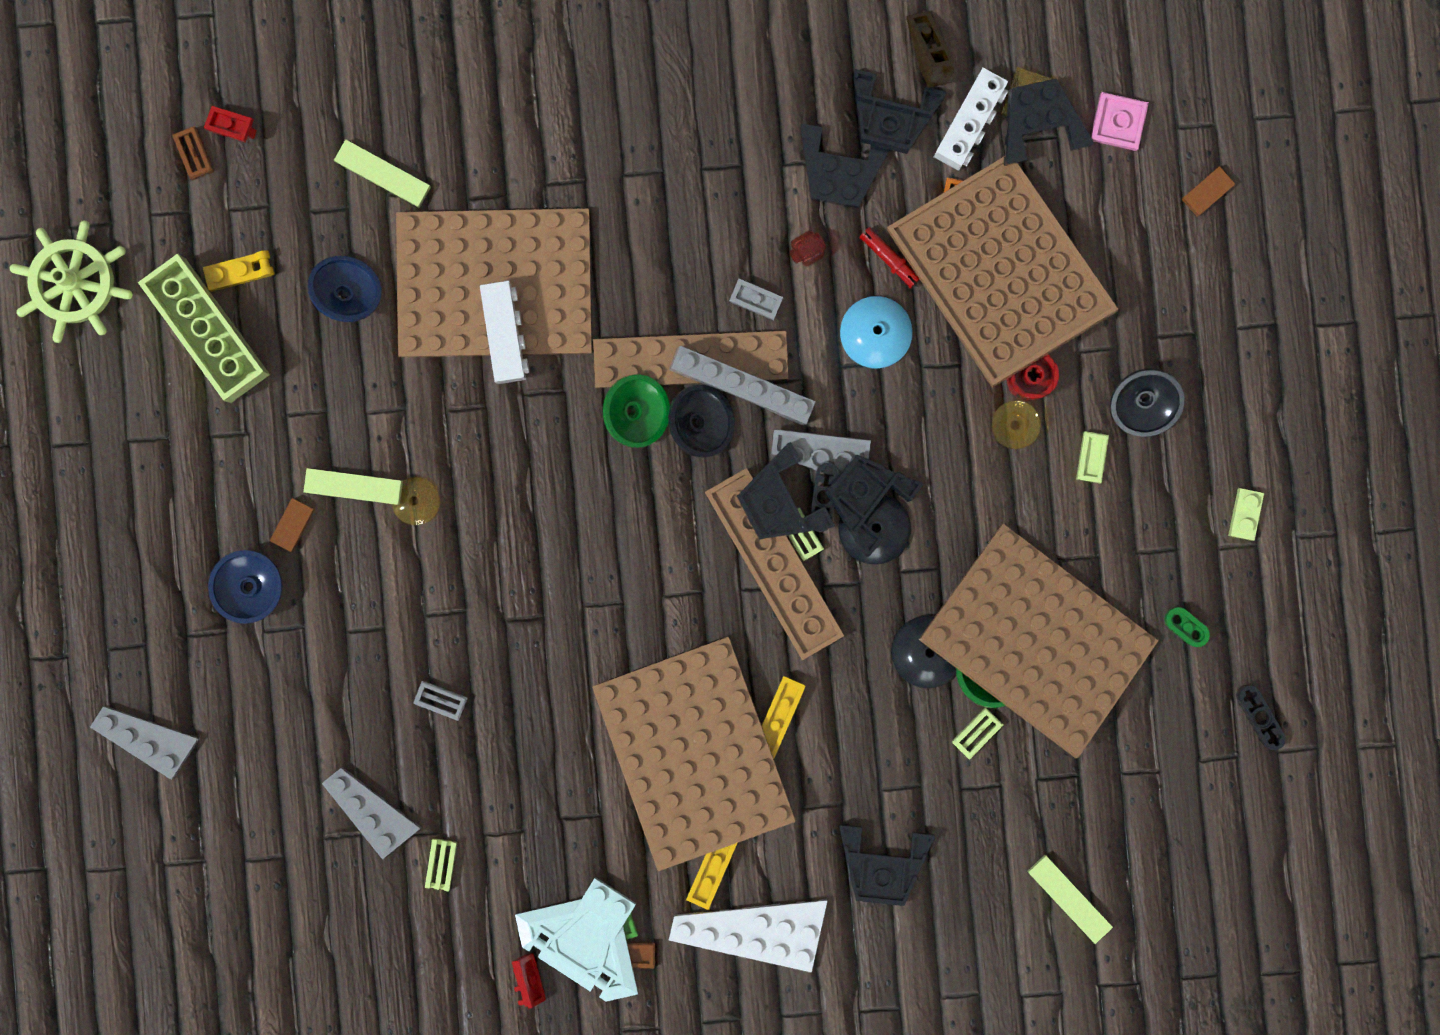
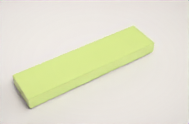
[334,139,431,208]
[304,468,403,505]
[1027,855,1113,944]

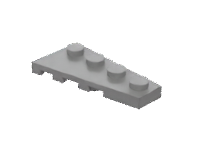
[771,429,871,475]
[90,706,200,780]
[322,767,422,859]

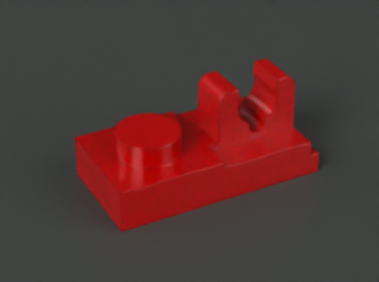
[204,106,257,143]
[512,953,546,1009]

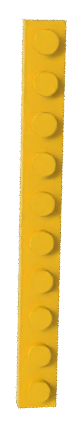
[686,676,806,910]

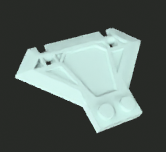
[515,877,638,1001]

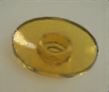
[992,401,1041,449]
[392,477,440,525]

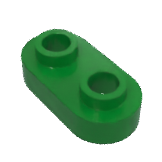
[1164,607,1210,647]

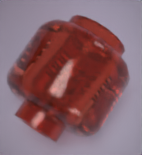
[789,231,827,267]

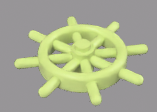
[10,220,133,343]

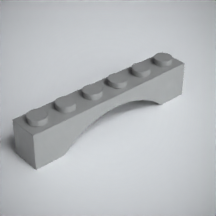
[669,346,816,425]

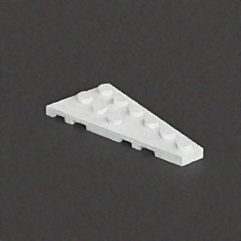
[669,899,827,972]

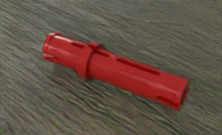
[859,227,920,289]

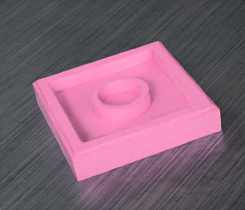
[1091,92,1149,151]

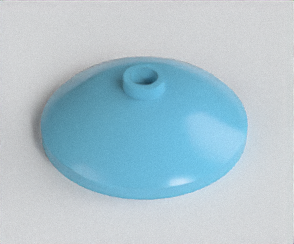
[840,296,912,369]

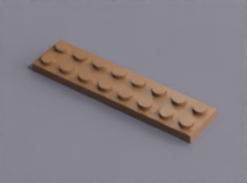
[593,331,788,388]
[705,468,844,660]

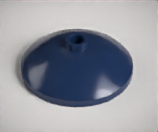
[308,256,382,322]
[208,550,283,623]

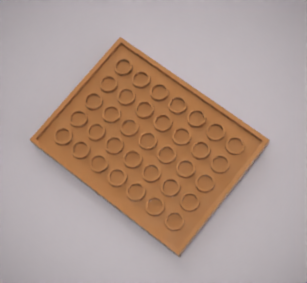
[887,156,1118,388]
[396,208,592,358]
[919,524,1158,758]
[592,637,796,871]

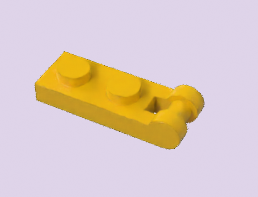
[203,250,275,292]

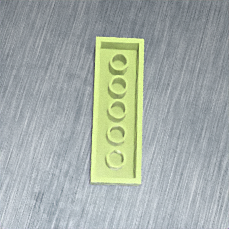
[138,254,270,403]

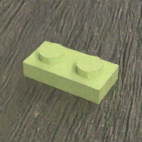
[1228,488,1264,541]

